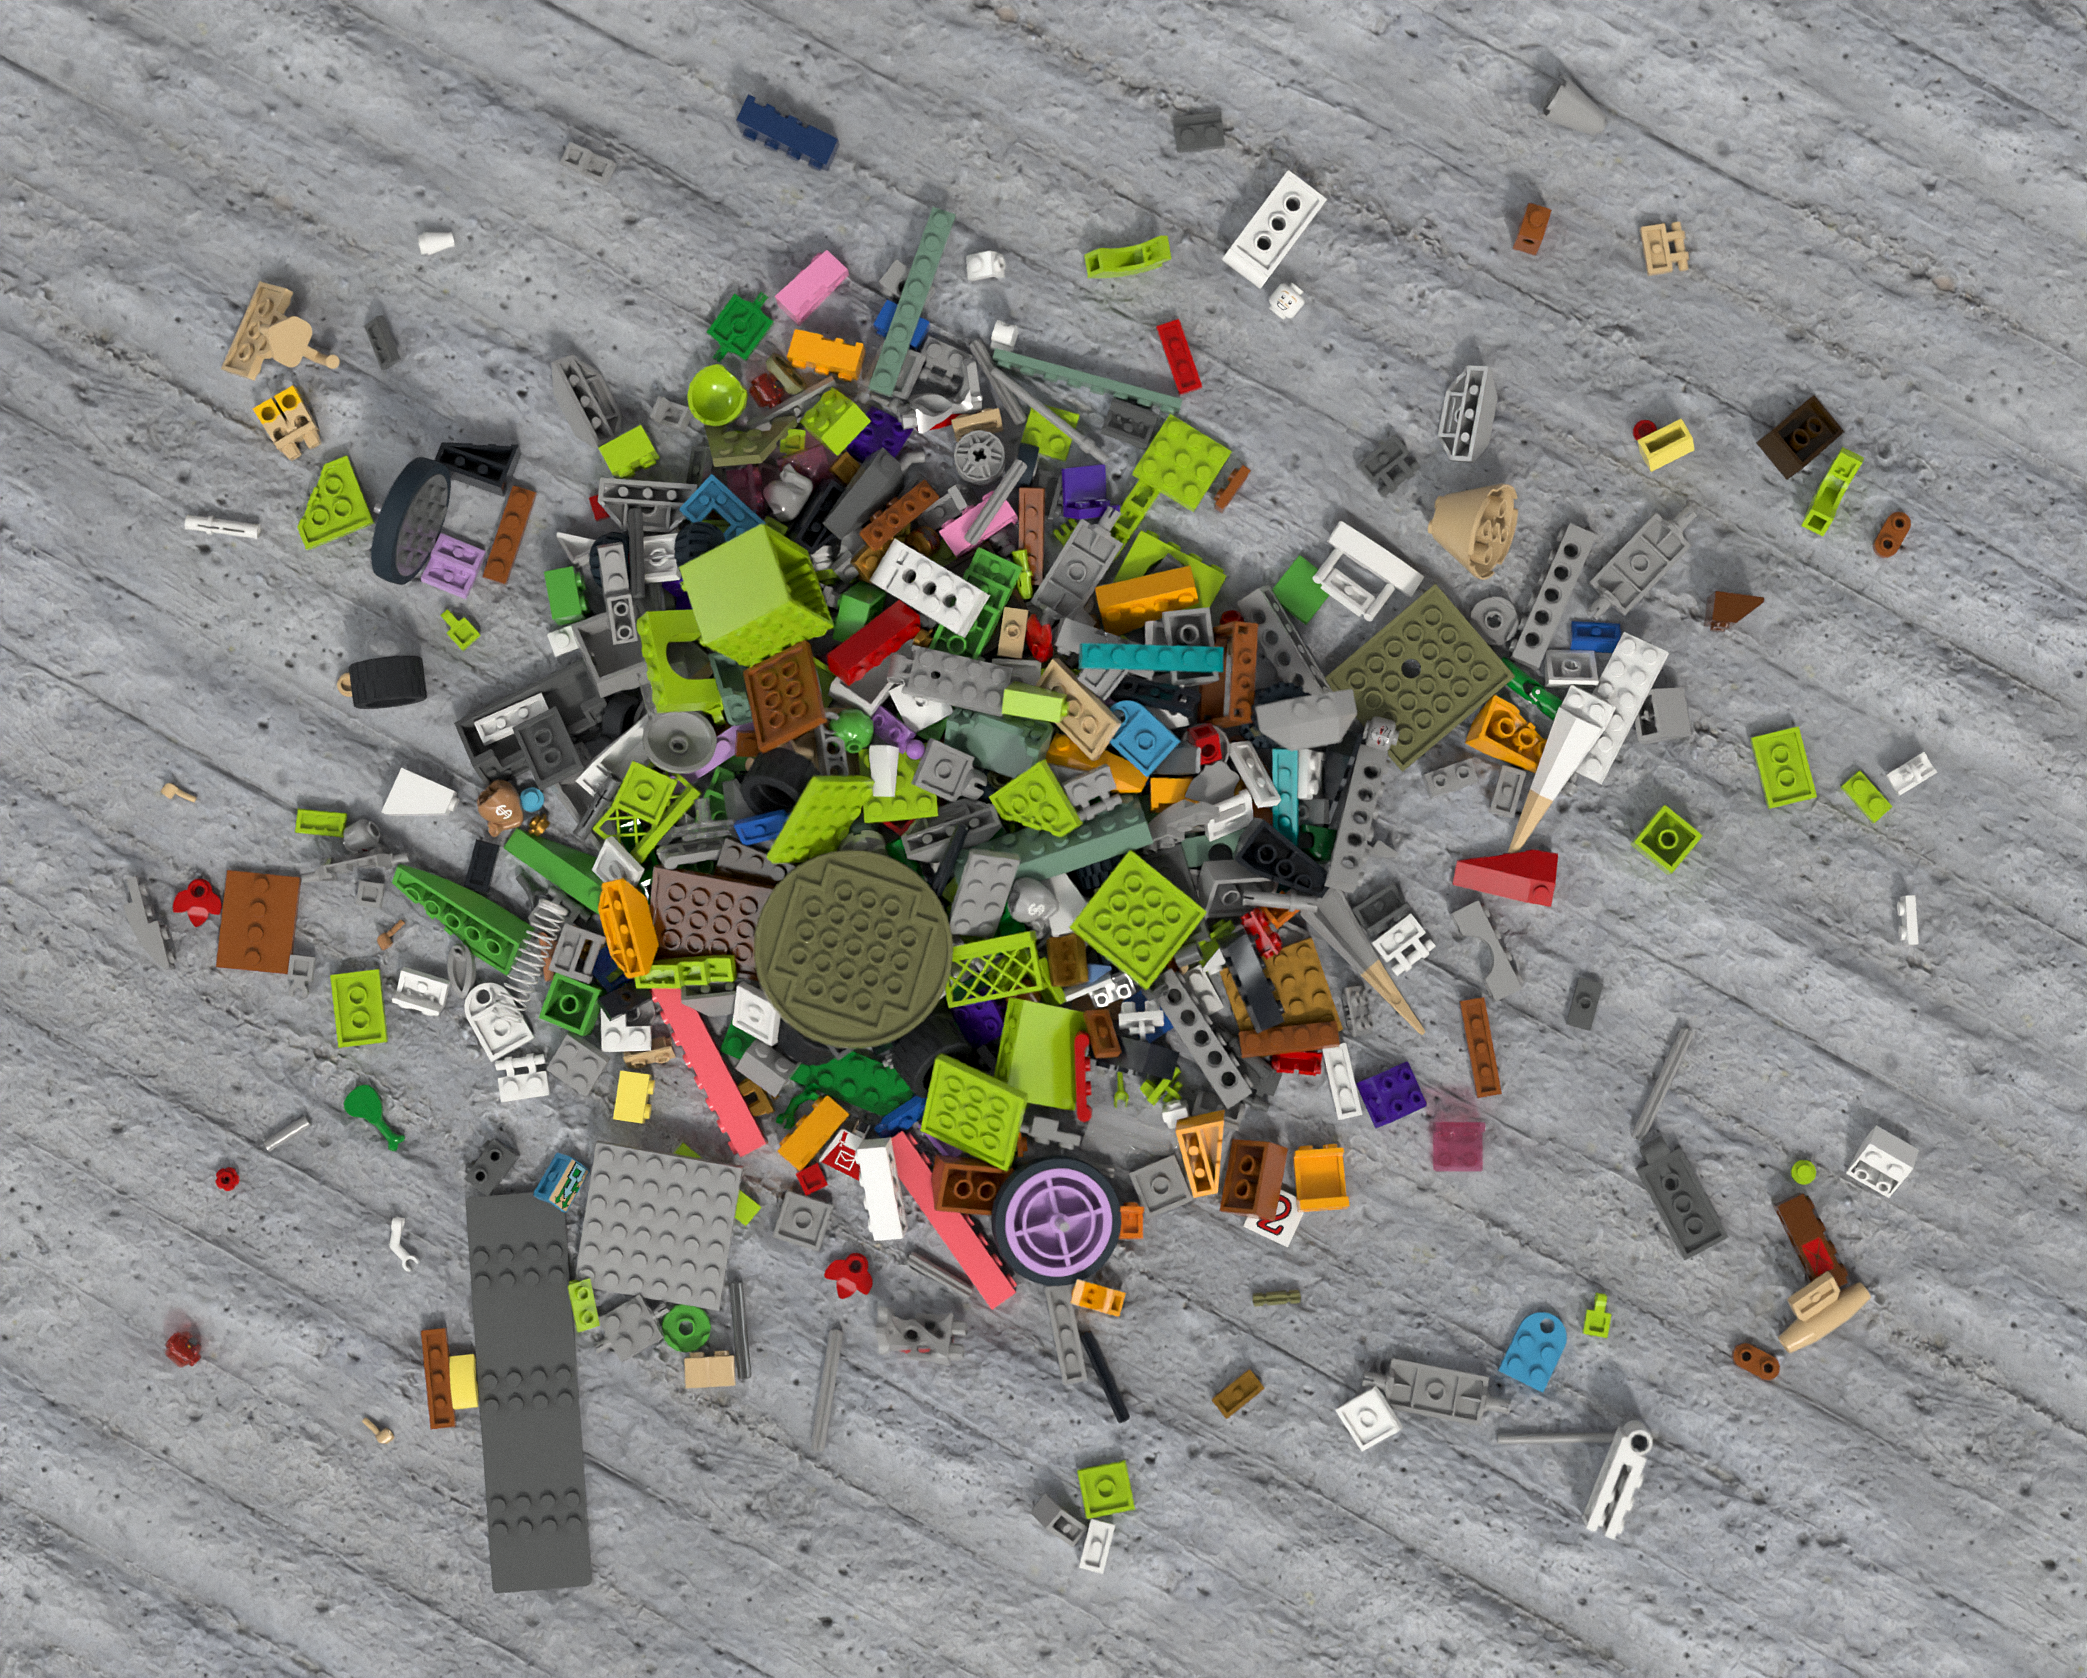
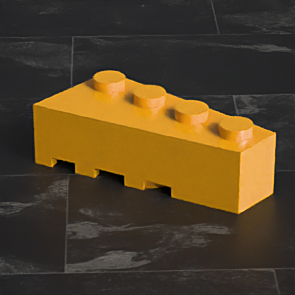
[1095,566,1199,636]

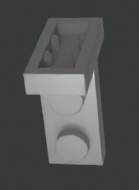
[916,485,980,532]

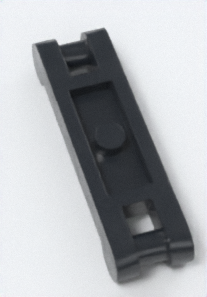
[1110,675,1201,718]

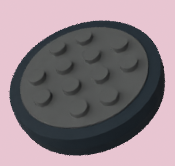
[371,457,451,585]

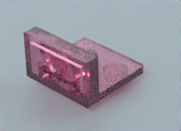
[726,464,765,517]
[1433,1122,1485,1172]

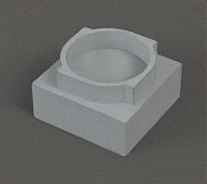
[571,599,650,698]

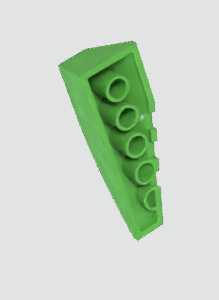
[503,828,604,915]
[392,864,535,976]

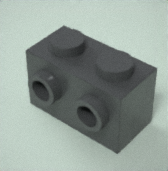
[464,1139,520,1196]

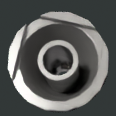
[1537,74,1607,136]

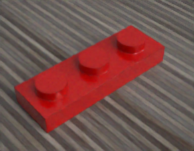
[1156,319,1202,396]

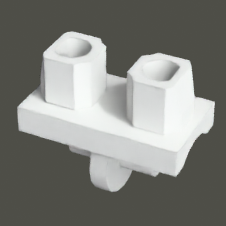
[1886,752,1937,796]
[1089,971,1137,1008]
[1119,1000,1164,1041]

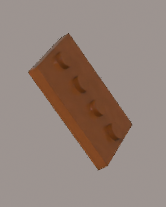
[743,640,827,753]
[216,870,302,974]

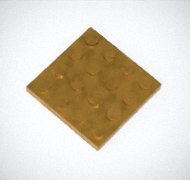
[1219,937,1343,1058]

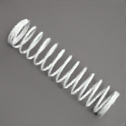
[492,899,569,1023]

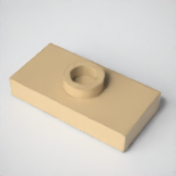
[997,607,1029,659]

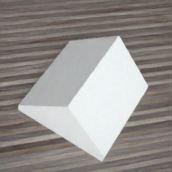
[1544,650,1598,689]

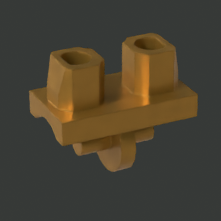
[737,1078,780,1117]

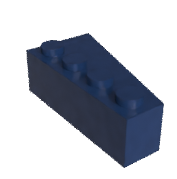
[736,94,840,171]

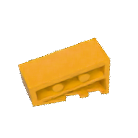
[787,329,866,382]
[1149,776,1199,813]
[777,1095,851,1171]
[1176,1109,1225,1198]

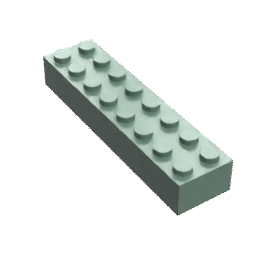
[953,792,1153,891]

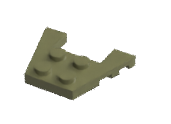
[704,416,797,467]

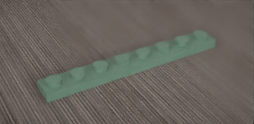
[868,207,956,398]
[993,348,1183,414]

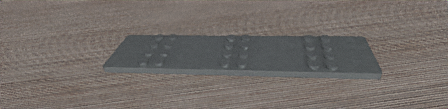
[466,1192,592,1593]

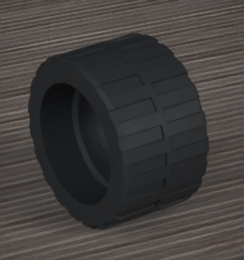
[349,655,427,709]
[740,747,821,815]
[778,1017,835,1066]
[892,1017,975,1098]

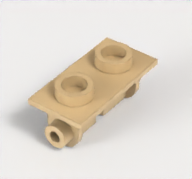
[623,1036,676,1069]

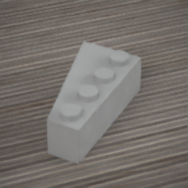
[1052,617,1154,679]

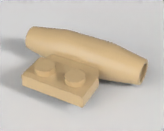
[1778,1271,1871,1354]

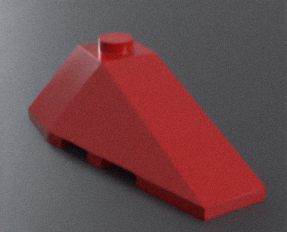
[1452,849,1558,907]

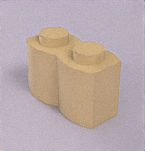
[684,1350,736,1388]

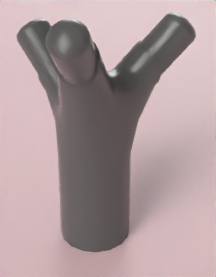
[515,873,548,911]

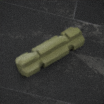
[1252,1290,1301,1307]

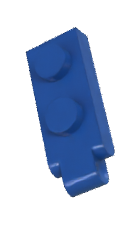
[734,810,792,845]
[875,1096,927,1138]

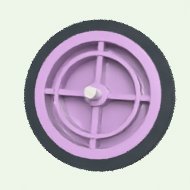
[991,1155,1121,1286]

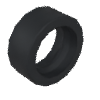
[602,692,640,739]

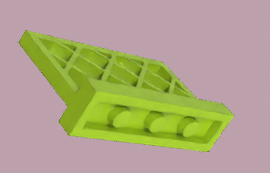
[592,761,702,865]
[945,931,1044,1008]

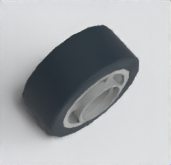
[1011,442,1039,489]

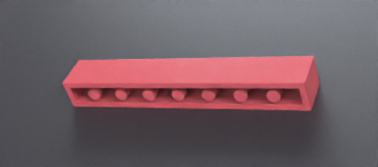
[649,988,768,1157]
[891,1131,1017,1310]

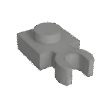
[287,955,316,998]

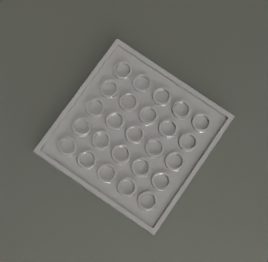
[575,1140,743,1311]

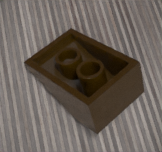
[1756,395,1844,480]

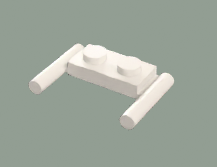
[1313,548,1395,621]

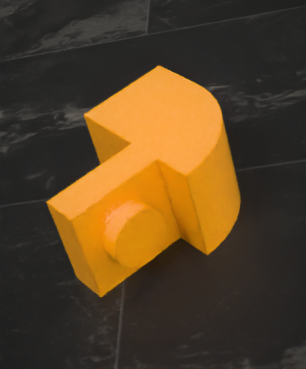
[1071,1279,1126,1317]

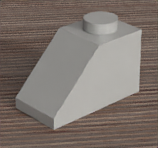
[1030,1493,1088,1547]

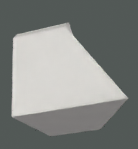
[556,532,596,569]

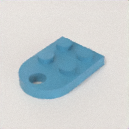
[1109,700,1181,777]
[1498,1312,1567,1393]

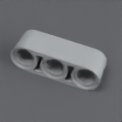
[814,712,848,776]

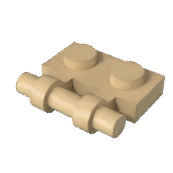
[1640,222,1689,276]

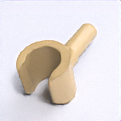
[161,783,197,803]
[362,1417,395,1444]

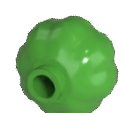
[829,709,874,753]

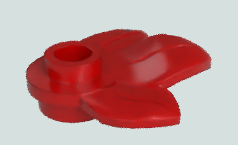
[1025,614,1053,662]
[173,878,222,927]
[824,1253,873,1299]

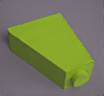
[1002,681,1070,723]

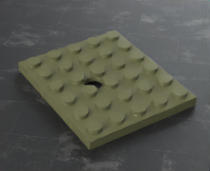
[1325,584,1515,772]

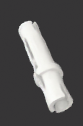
[185,514,261,539]

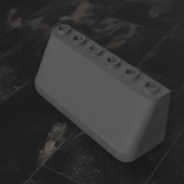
[454,659,608,786]

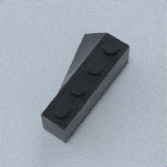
[1216,928,1285,1033]

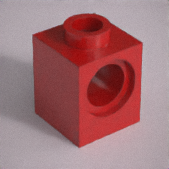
[1187,723,1222,765]

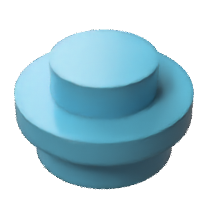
[520,787,544,812]

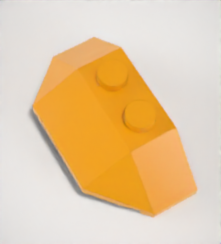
[598,878,659,979]

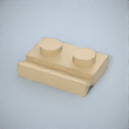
[951,408,1003,442]

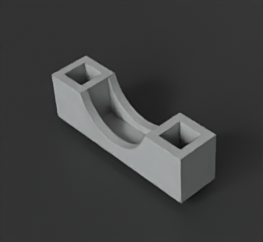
[1450,900,1523,1002]

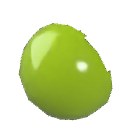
[687,364,748,427]

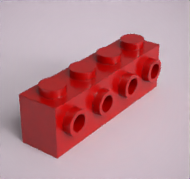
[827,600,921,686]

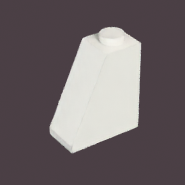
[381,768,459,816]
[1042,873,1088,937]

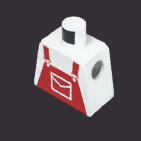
[819,1120,871,1181]

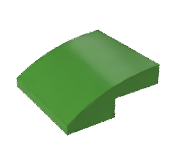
[1272,555,1330,625]

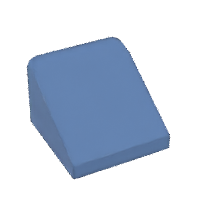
[1086,964,1111,983]

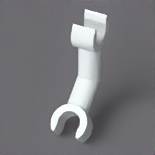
[389,1217,420,1272]

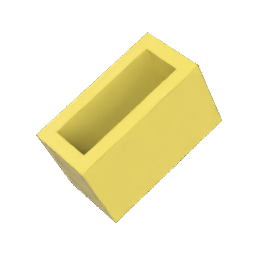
[1637,418,1694,472]
[613,1070,655,1123]

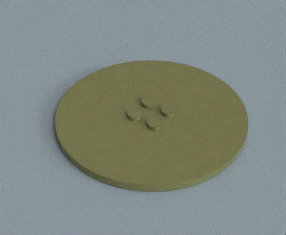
[754,850,953,1049]

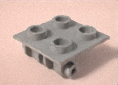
[1341,985,1373,1037]

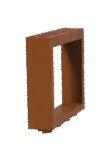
[1197,621,1258,729]

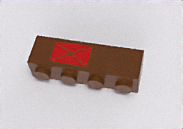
[1773,1193,1848,1288]

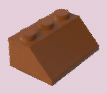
[1219,1139,1288,1221]
[932,1155,1014,1216]

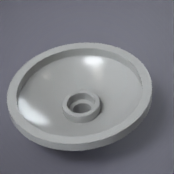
[642,711,717,774]

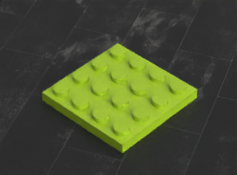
[766,776,875,863]
[1068,850,1207,990]
[920,1053,1029,1172]

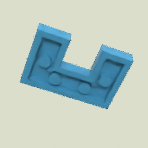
[678,474,766,542]

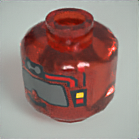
[749,372,785,409]
[164,1331,202,1368]

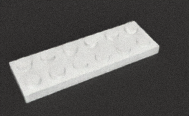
[1574,632,1669,785]

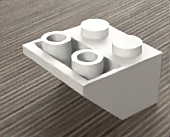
[1846,1126,1919,1198]

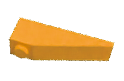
[1465,695,1548,773]
[1045,733,1149,793]

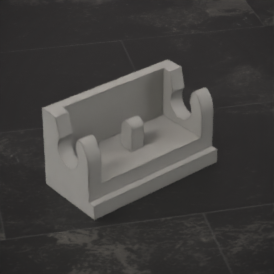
[1191,1089,1246,1131]

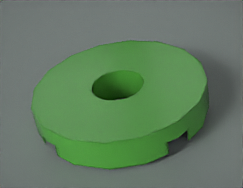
[662,1304,711,1352]

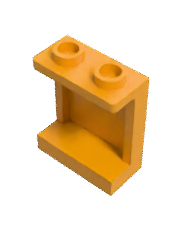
[1292,1144,1349,1212]

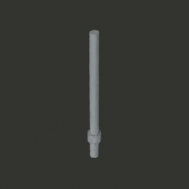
[990,367,1110,464]
[1497,1430,1617,1444]

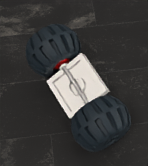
[589,522,726,589]

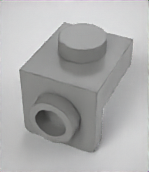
[650,396,692,433]

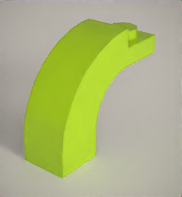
[1084,235,1172,278]
[1801,447,1864,536]

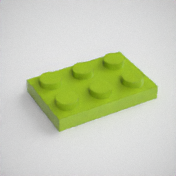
[1750,726,1817,809]
[330,969,388,1048]

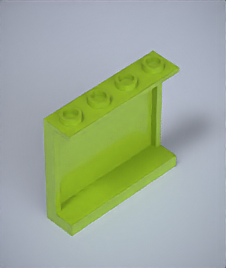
[994,998,1089,1111]

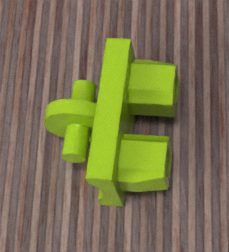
[1139,1067,1183,1106]

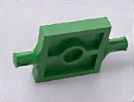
[706,291,774,363]

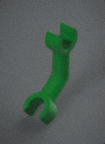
[776,1082,821,1130]

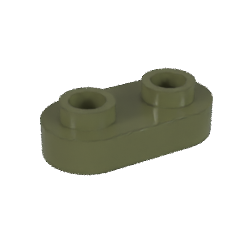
[766,353,807,395]

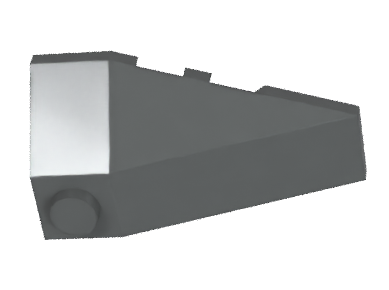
[823,447,904,539]
[1124,735,1201,779]

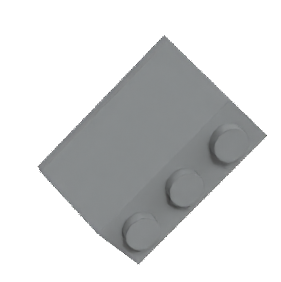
[1162,607,1219,686]
[1198,860,1279,918]

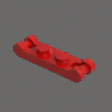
[1074,1030,1092,1122]

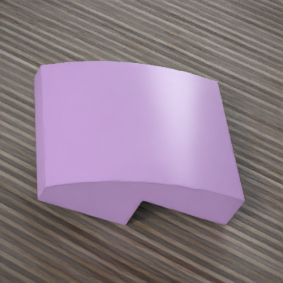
[421,533,486,599]

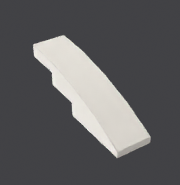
[1327,521,1424,597]

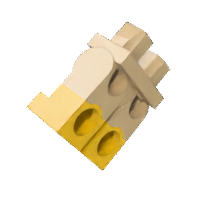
[253,385,322,461]

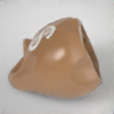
[477,779,524,837]

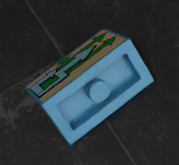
[533,1152,590,1213]

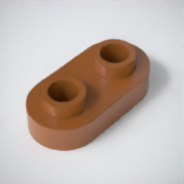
[1873,512,1911,558]
[1732,1343,1780,1380]

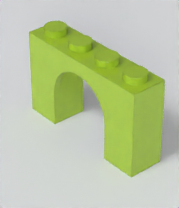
[1113,530,1227,610]
[637,610,720,713]

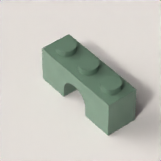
[1180,827,1247,869]

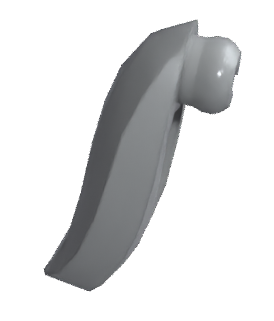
[447,943,476,999]

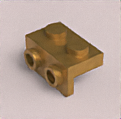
[850,537,894,583]
[1046,933,1089,987]

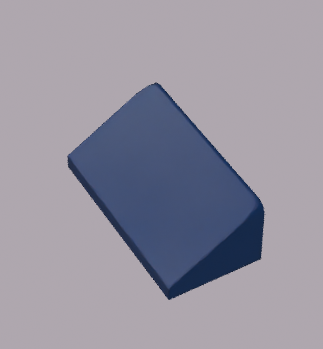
[1570,621,1621,653]

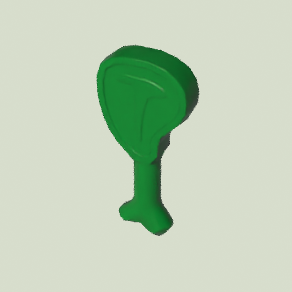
[344,1084,405,1151]

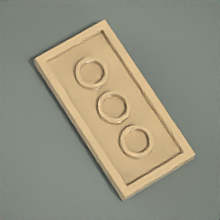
[1035,658,1122,761]

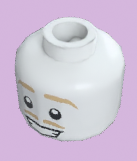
[1269,283,1305,320]

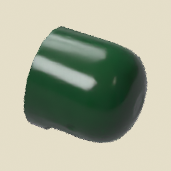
[1300,824,1337,864]

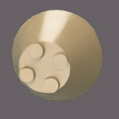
[1428,483,1518,580]

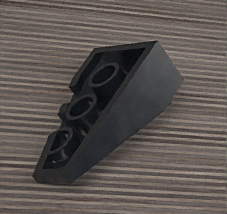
[1322,730,1364,828]
[1233,817,1330,898]

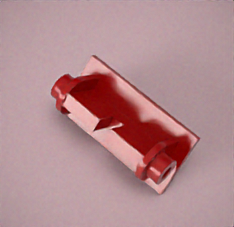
[1240,907,1283,959]
[1271,1051,1323,1077]

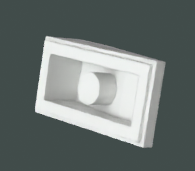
[869,745,899,797]

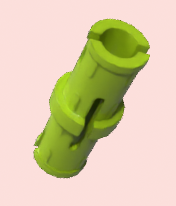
[1011,549,1034,599]

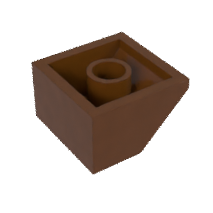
[1704,591,1765,632]

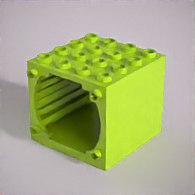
[679,523,834,668]

